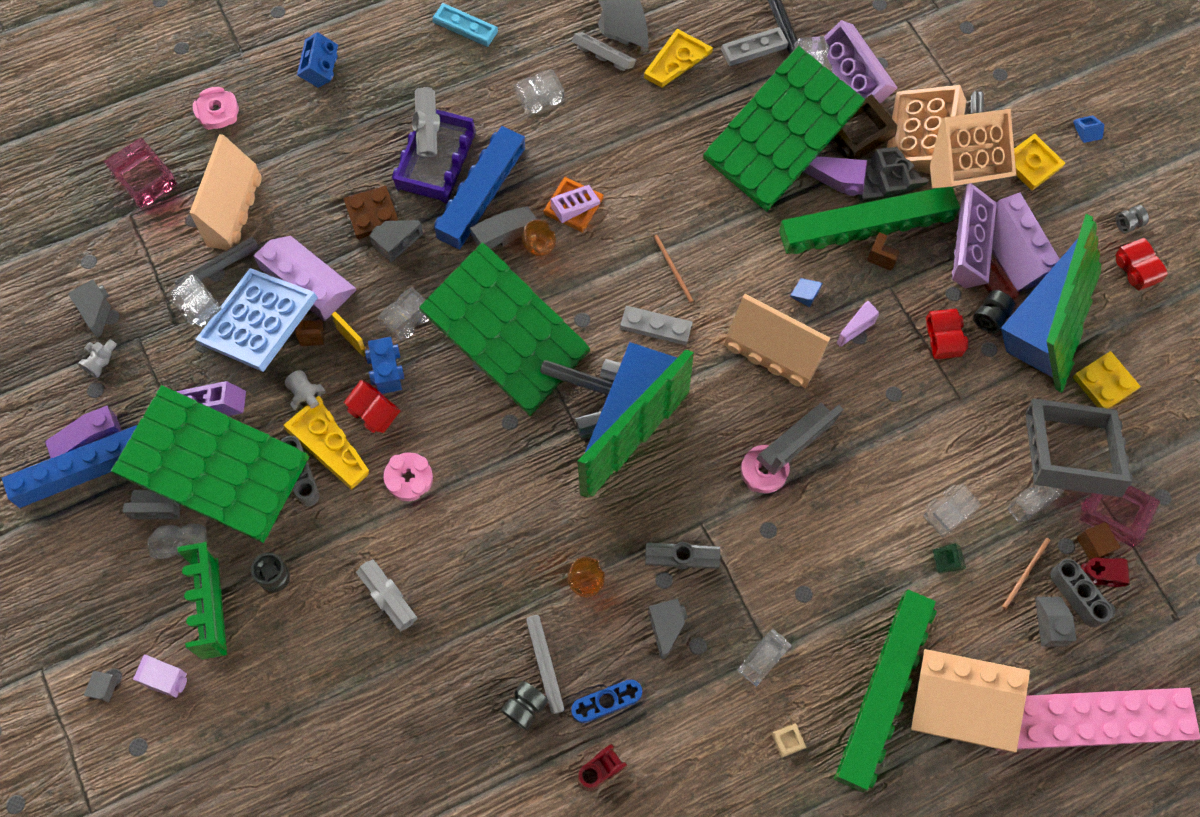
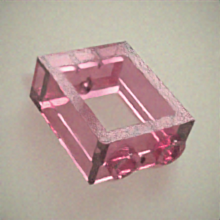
[104,137,177,209]
[1079,486,1160,548]

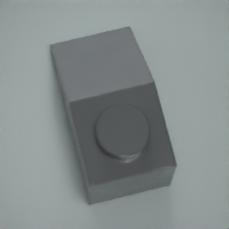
[369,220,423,262]
[68,279,111,338]
[1035,597,1076,647]
[648,599,687,660]

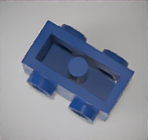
[297,32,338,88]
[365,337,405,394]

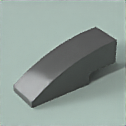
[470,206,540,249]

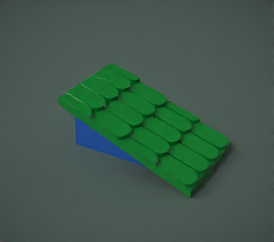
[703,46,865,212]
[1001,214,1101,393]
[419,242,590,417]
[577,342,694,498]
[111,385,309,543]

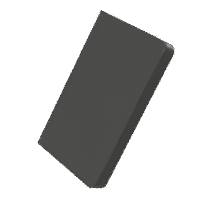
[123,490,181,519]

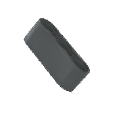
[281,436,320,507]
[1050,559,1113,627]

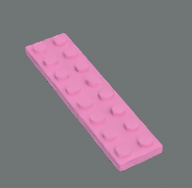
[995,688,1200,751]

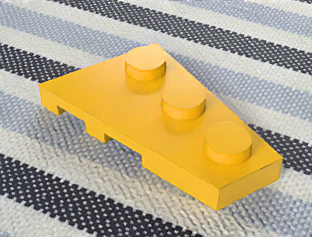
[644,29,713,88]

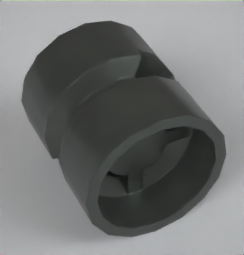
[973,290,1016,334]
[251,553,290,593]
[501,681,549,730]

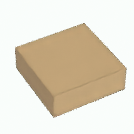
[772,723,807,758]

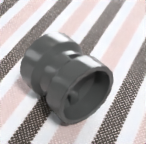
[1115,205,1149,234]

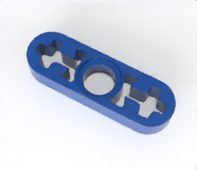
[571,680,642,723]

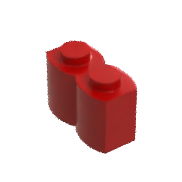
[1115,238,1168,291]
[926,308,968,360]
[344,380,401,433]

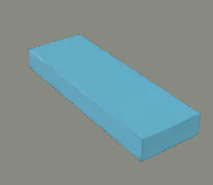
[432,3,498,47]

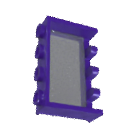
[392,109,476,204]

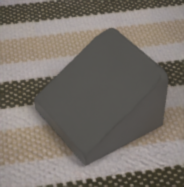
[84,671,118,703]

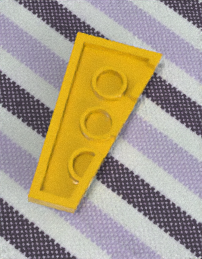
[284,396,369,490]

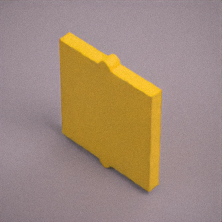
[332,312,366,357]

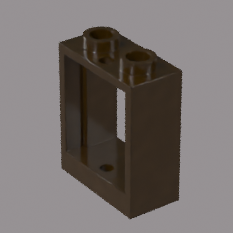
[831,94,898,160]

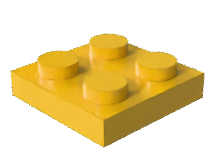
[1014,134,1065,190]
[1073,351,1141,409]

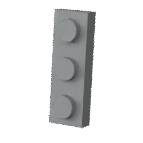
[721,27,788,66]
[571,32,636,71]
[620,305,693,346]

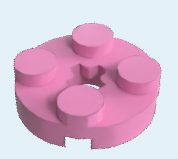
[193,87,239,130]
[741,445,790,493]
[384,453,433,501]

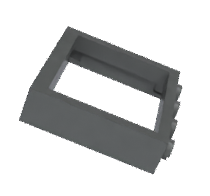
[1025,398,1133,497]

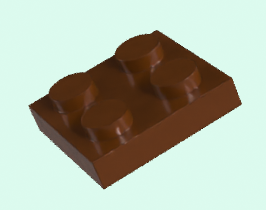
[343,185,398,239]

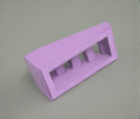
[550,185,600,223]
[837,301,879,347]

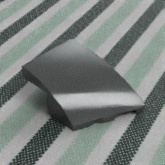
[598,0,649,52]
[857,147,928,203]

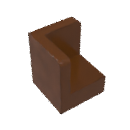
[867,232,900,271]
[296,319,324,346]
[1077,522,1121,560]

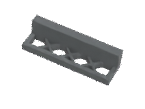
[756,403,844,475]

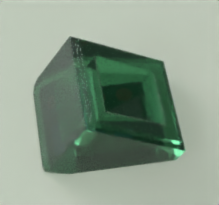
[932,543,966,573]

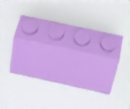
[811,20,897,103]
[952,183,997,288]
[992,193,1060,294]
[254,236,356,321]

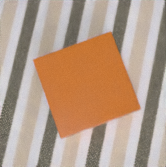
[544,177,604,233]

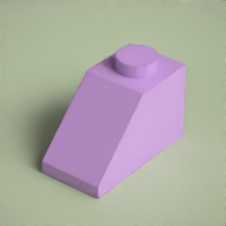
[133,654,187,698]

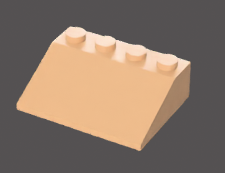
[887,85,966,174]
[930,109,1016,188]
[190,134,262,250]
[724,294,830,388]
[911,649,1030,753]

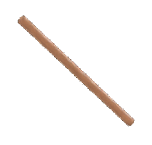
[654,235,694,303]
[1002,538,1050,609]

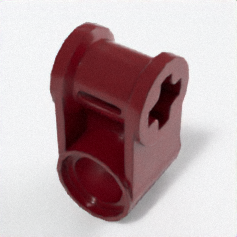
[1080,557,1130,587]
[577,744,627,791]

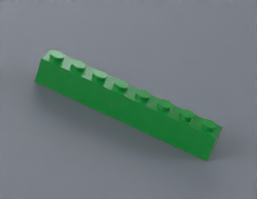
[779,187,960,254]
[834,589,937,793]

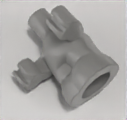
[78,339,117,378]
[285,370,326,412]

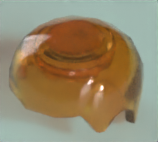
[522,219,556,256]
[567,556,605,598]

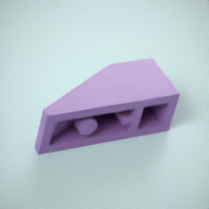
[803,157,867,196]
[176,381,246,416]
[45,405,122,458]

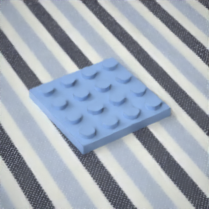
[195,268,318,372]

